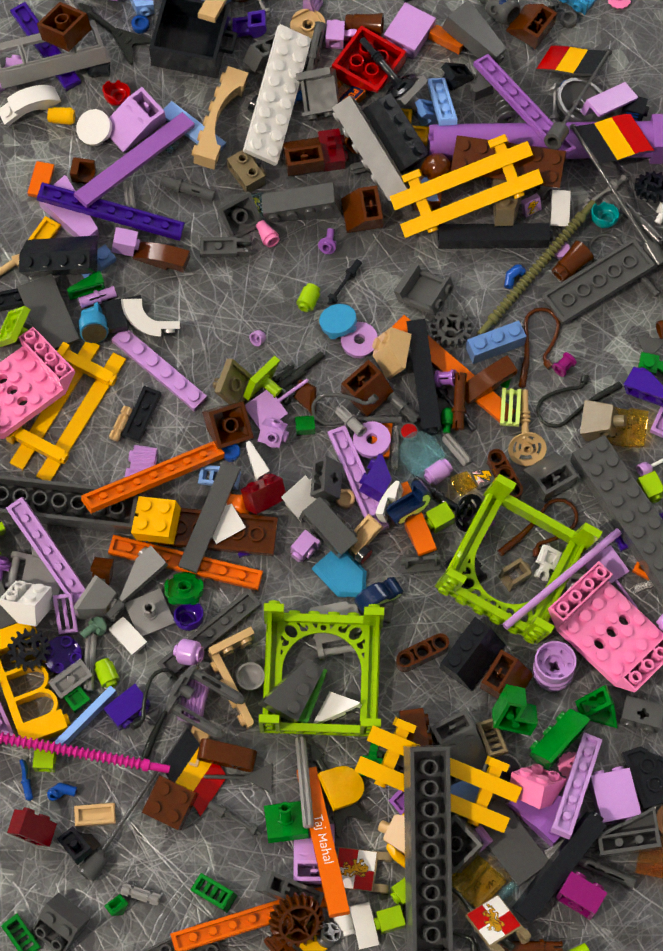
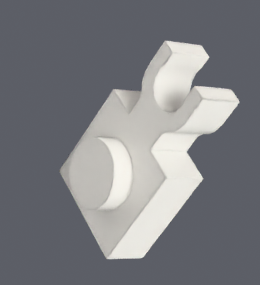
[534,545,561,581]

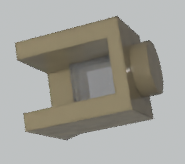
[498,558,532,592]

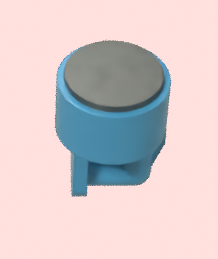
[79,302,108,343]

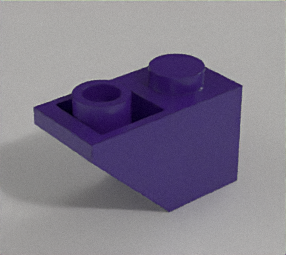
[359,453,392,502]

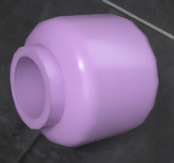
[173,639,204,666]

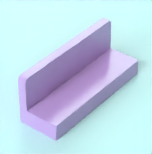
[580,82,638,117]

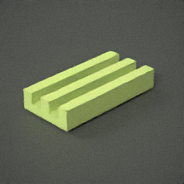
[500,388,521,427]

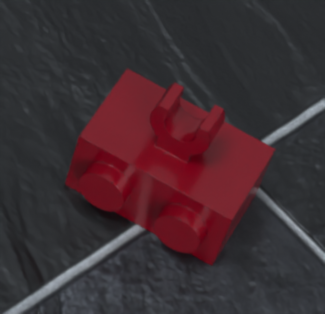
[318,128,348,172]
[241,474,286,514]
[7,807,57,847]

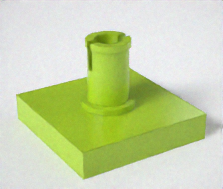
[0,306,31,347]
[243,355,283,401]

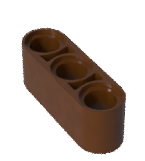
[486,449,523,500]
[396,633,449,672]
[197,738,257,772]

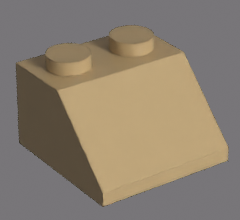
[372,327,411,379]

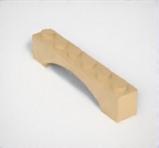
[192,66,248,170]

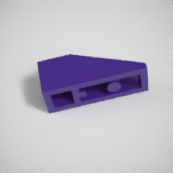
[624,367,663,407]

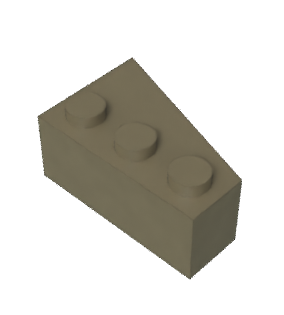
[491,179,526,226]

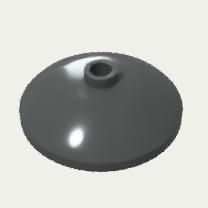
[556,78,606,122]

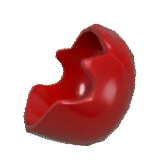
[102,80,131,106]

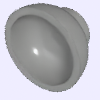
[236,662,265,691]

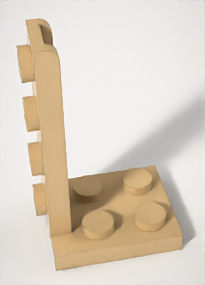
[208,627,255,730]

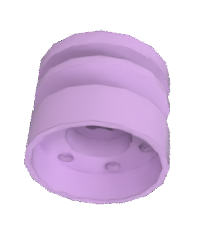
[533,641,576,691]

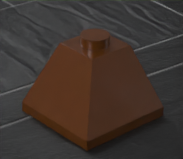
[202,401,254,449]

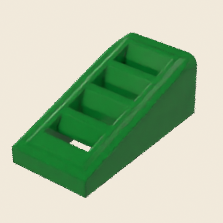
[67,271,105,300]
[190,873,237,913]
[0,913,41,951]

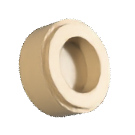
[336,489,355,509]

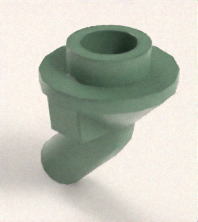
[80,616,107,639]

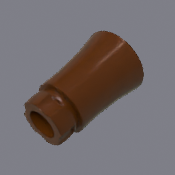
[345,13,384,37]
[552,240,594,282]

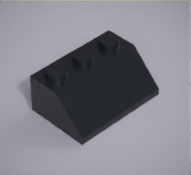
[439,617,505,691]

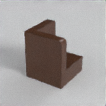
[70,157,96,184]
[90,557,114,586]

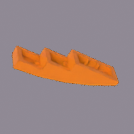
[401,481,437,556]

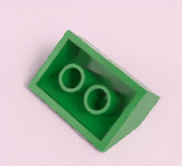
[529,709,590,770]

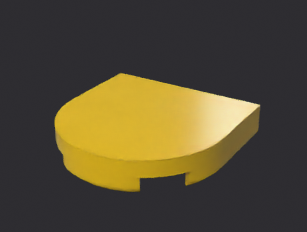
[318,766,364,811]

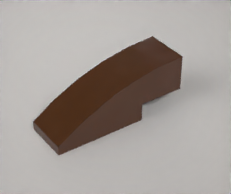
[132,242,190,273]
[465,355,518,405]

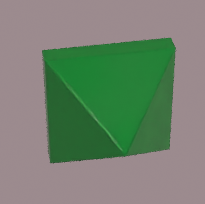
[104,894,128,916]

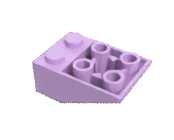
[109,87,166,153]
[293,824,335,885]

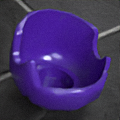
[173,603,204,631]

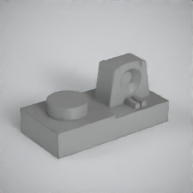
[48,658,93,699]

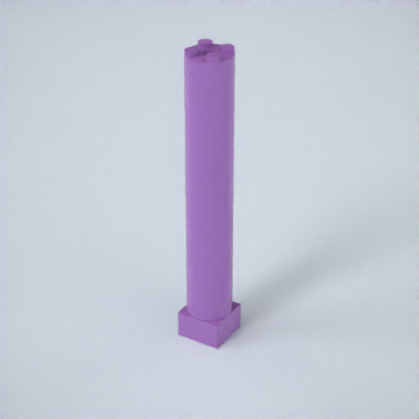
[428,114,663,164]

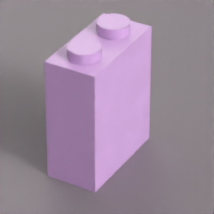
[384,2,436,59]
[589,766,641,825]

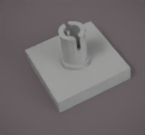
[395,75,428,112]
[124,588,176,638]

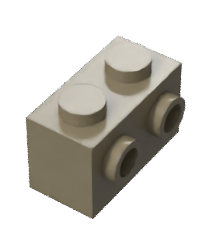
[227,150,266,193]

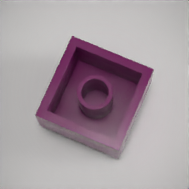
[555,871,607,920]

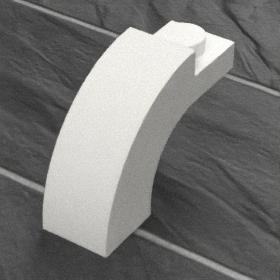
[0,85,61,126]
[121,299,180,336]

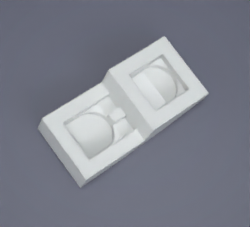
[550,190,571,227]
[375,481,403,523]
[108,617,148,656]
[349,901,379,950]

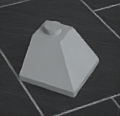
[73,575,118,620]

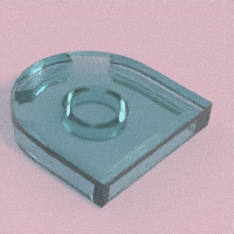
[400,431,445,477]

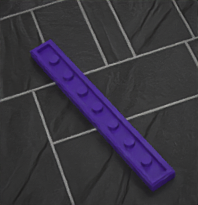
[37,182,185,241]

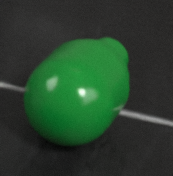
[440,407,453,434]

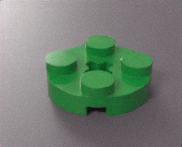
[164,572,204,605]

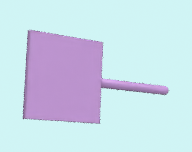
[245,379,308,429]
[585,545,638,609]

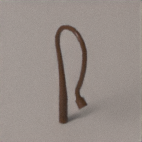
[518,307,560,388]
[497,498,578,558]

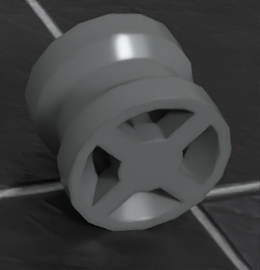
[316,922,341,948]

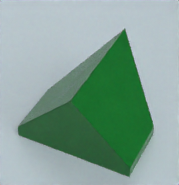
[575,685,618,729]

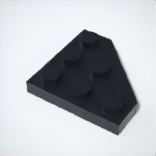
[621,746,663,810]

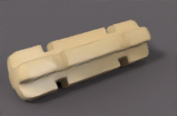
[109,406,132,442]

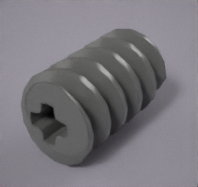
[493,87,519,123]

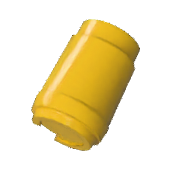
[47,107,75,125]

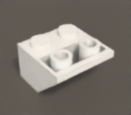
[0,581,53,626]

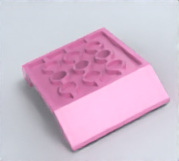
[0,327,75,439]
[548,561,663,693]

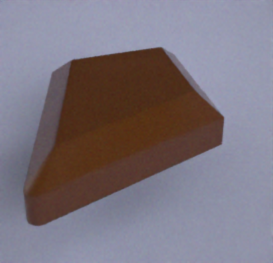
[294,380,316,416]

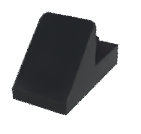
[441,62,474,91]

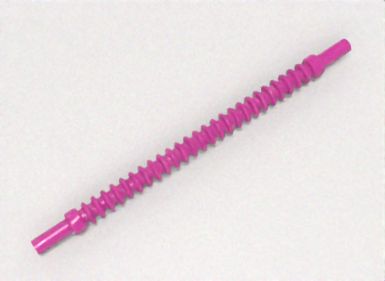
[0,732,170,774]

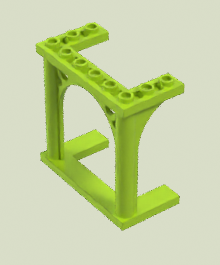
[434,474,602,644]
[259,600,384,737]

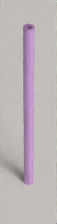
[502,528,622,630]

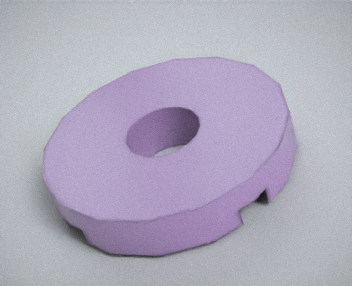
[341,322,378,359]
[353,421,391,458]

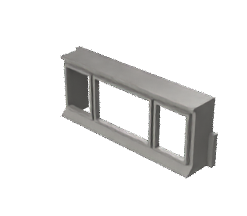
[0,20,111,89]

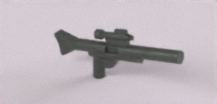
[250,351,325,405]

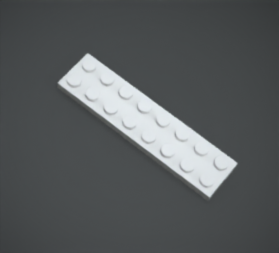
[243,24,312,166]

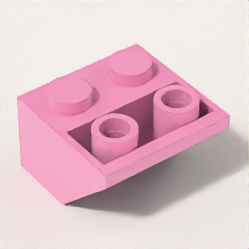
[510,764,567,809]

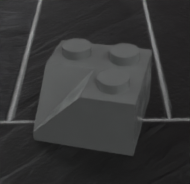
[451,815,484,874]

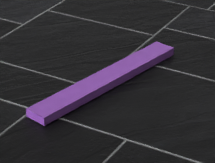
[473,54,576,157]
[74,112,195,208]

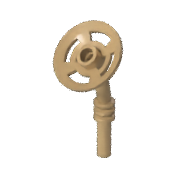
[508,389,547,466]

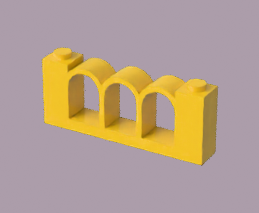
[0,623,71,749]

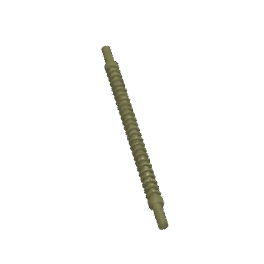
[477,200,596,335]

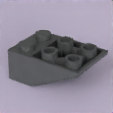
[429,709,488,783]

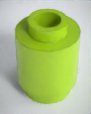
[296,283,320,312]
[94,658,120,688]

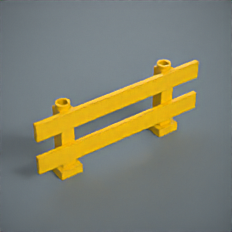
[389,134,544,238]
[6,341,126,481]
[354,717,522,833]

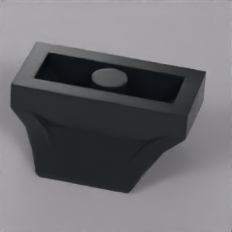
[57,826,101,865]

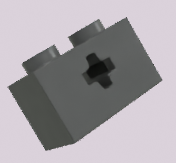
[310,456,343,503]
[619,696,663,734]

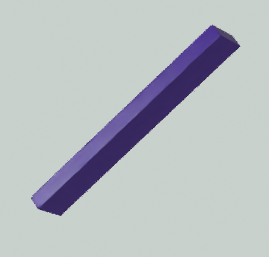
[10,2,81,92]

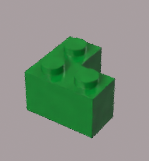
[492,684,538,736]

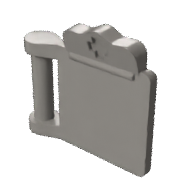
[4,548,61,597]
[309,601,361,660]

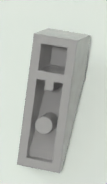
[119,546,168,603]

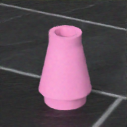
[256,220,280,247]

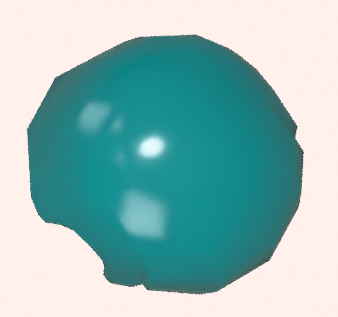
[591,201,620,228]

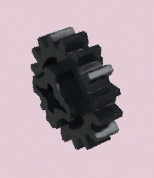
[634,171,663,203]
[7,628,51,672]

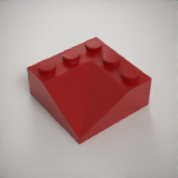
[332,26,407,93]

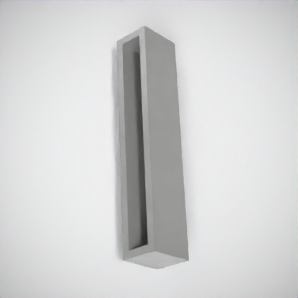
[332,96,410,202]

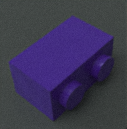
[103,684,151,731]

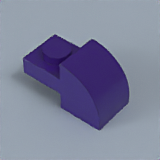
[232,10,267,39]

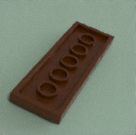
[451,135,566,189]
[158,508,278,556]

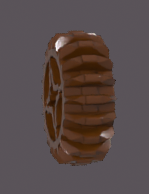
[269,892,325,948]

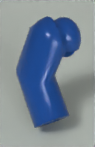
[504,264,526,289]
[47,783,77,801]

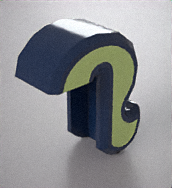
[386,480,432,525]
[354,577,403,615]

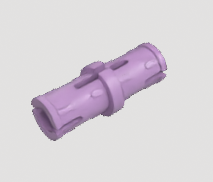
[78,286,117,309]

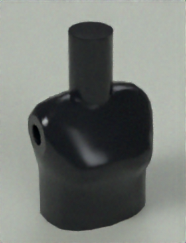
[80,62,110,78]

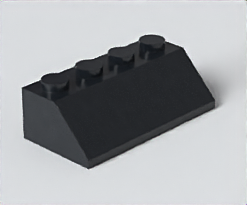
[362,93,430,173]
[19,235,98,277]

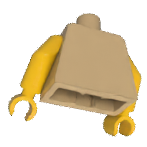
[378,813,405,868]

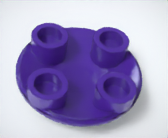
[44,636,82,675]

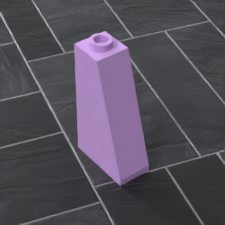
[39,175,99,238]

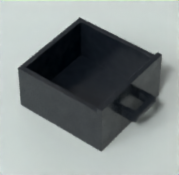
[149,0,238,78]

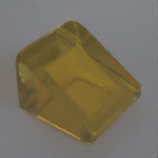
[451,471,477,496]

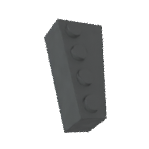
[262,182,343,222]

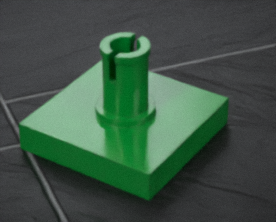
[264,801,309,843]

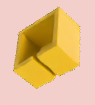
[131,496,181,545]

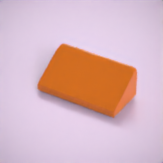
[428,25,464,55]

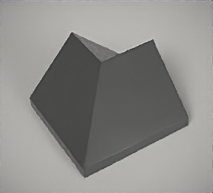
[217,192,262,238]

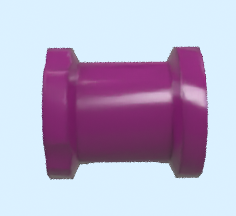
[552,352,577,377]

